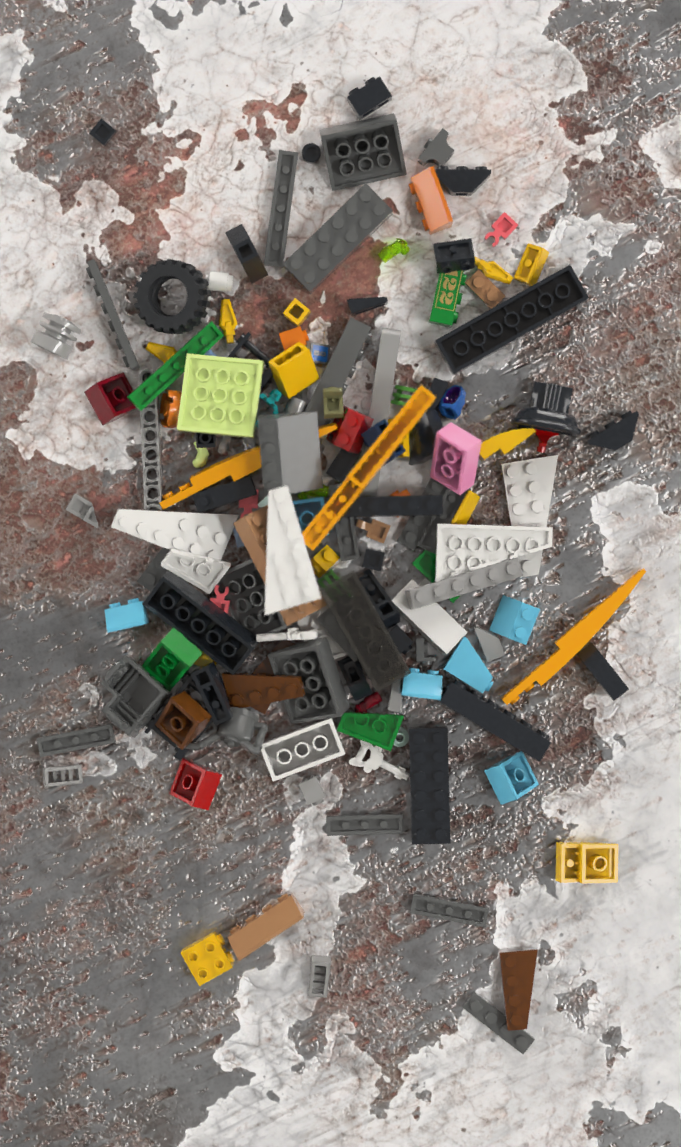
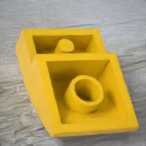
[479,428,536,461]
[555,842,618,884]

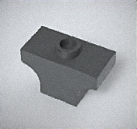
[418,128,454,166]

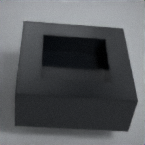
[89,118,117,147]
[362,549,385,571]

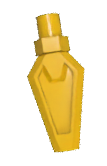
[475,257,513,285]
[219,299,238,344]
[146,342,177,363]

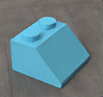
[489,595,540,645]
[105,598,149,633]
[401,667,443,700]
[484,751,539,805]

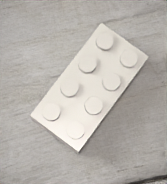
[261,718,345,782]

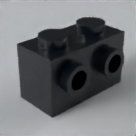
[347,76,392,121]

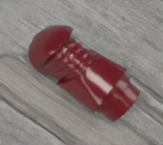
[355,691,383,713]

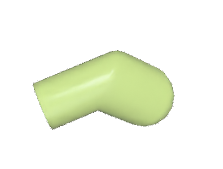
[192,442,209,468]

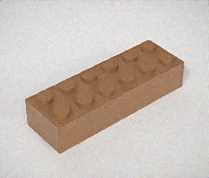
[233,505,327,626]

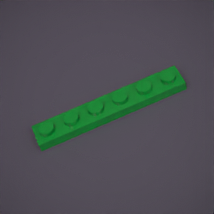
[127,321,224,412]

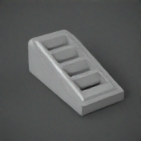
[387,671,403,713]
[42,764,83,787]
[308,955,331,998]

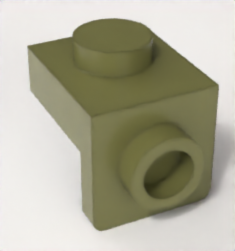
[323,387,344,419]

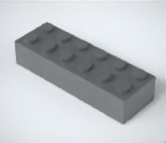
[283,183,393,294]

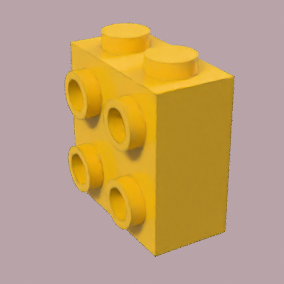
[268,342,320,399]
[181,931,235,986]

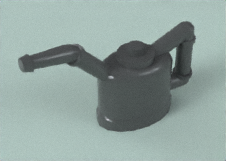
[176,707,268,755]

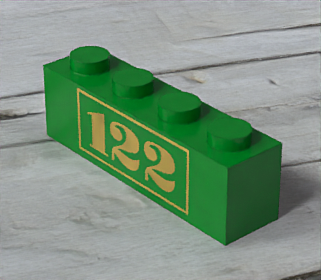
[429,270,467,328]

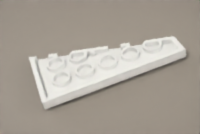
[111,509,239,560]

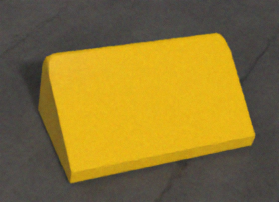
[513,243,549,286]
[451,490,480,525]

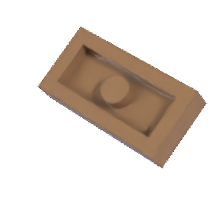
[465,269,506,309]

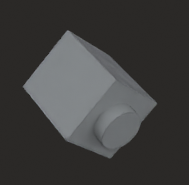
[298,775,326,806]

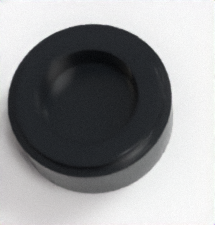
[302,143,321,164]

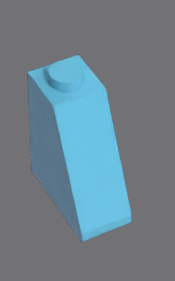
[443,637,494,694]

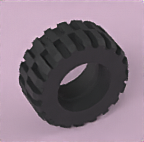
[133,259,211,334]

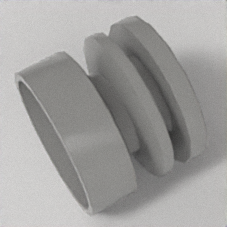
[31,312,81,360]

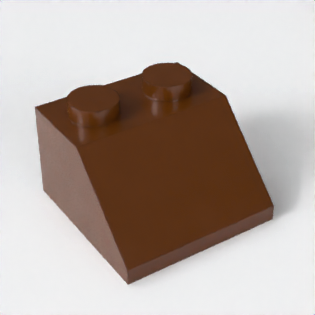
[155,691,212,750]

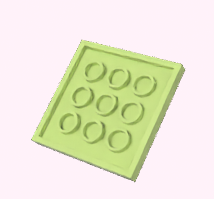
[177,354,264,438]

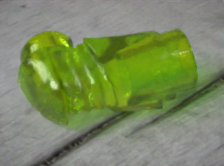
[377,238,410,263]
[297,484,329,500]

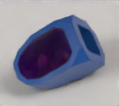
[439,385,466,420]

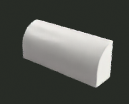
[392,579,467,656]

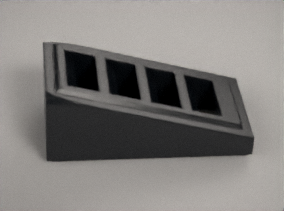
[347,297,388,316]

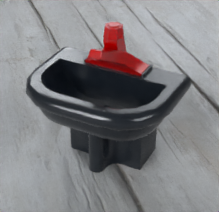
[511,381,581,453]

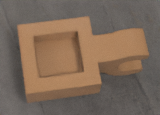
[355,519,391,544]

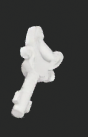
[256,627,317,642]
[348,740,410,780]

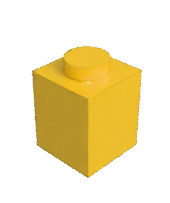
[283,298,311,327]

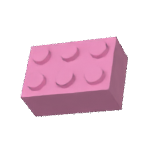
[430,423,482,495]

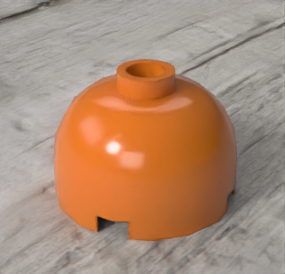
[160,389,182,428]

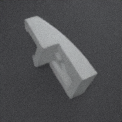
[65,493,98,528]
[473,626,505,662]

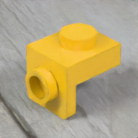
[310,545,340,578]

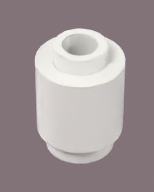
[206,271,234,292]

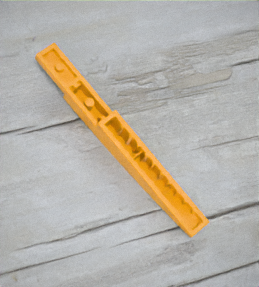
[302,385,437,551]
[159,422,337,509]
[501,568,646,705]

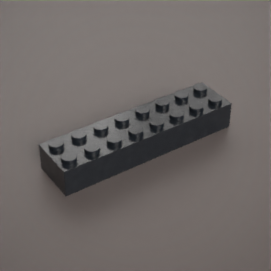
[434,265,589,376]

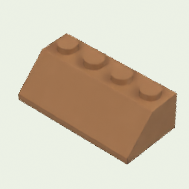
[228,893,305,961]

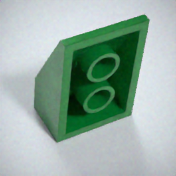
[142,628,202,691]

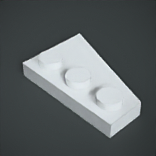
[161,548,231,594]

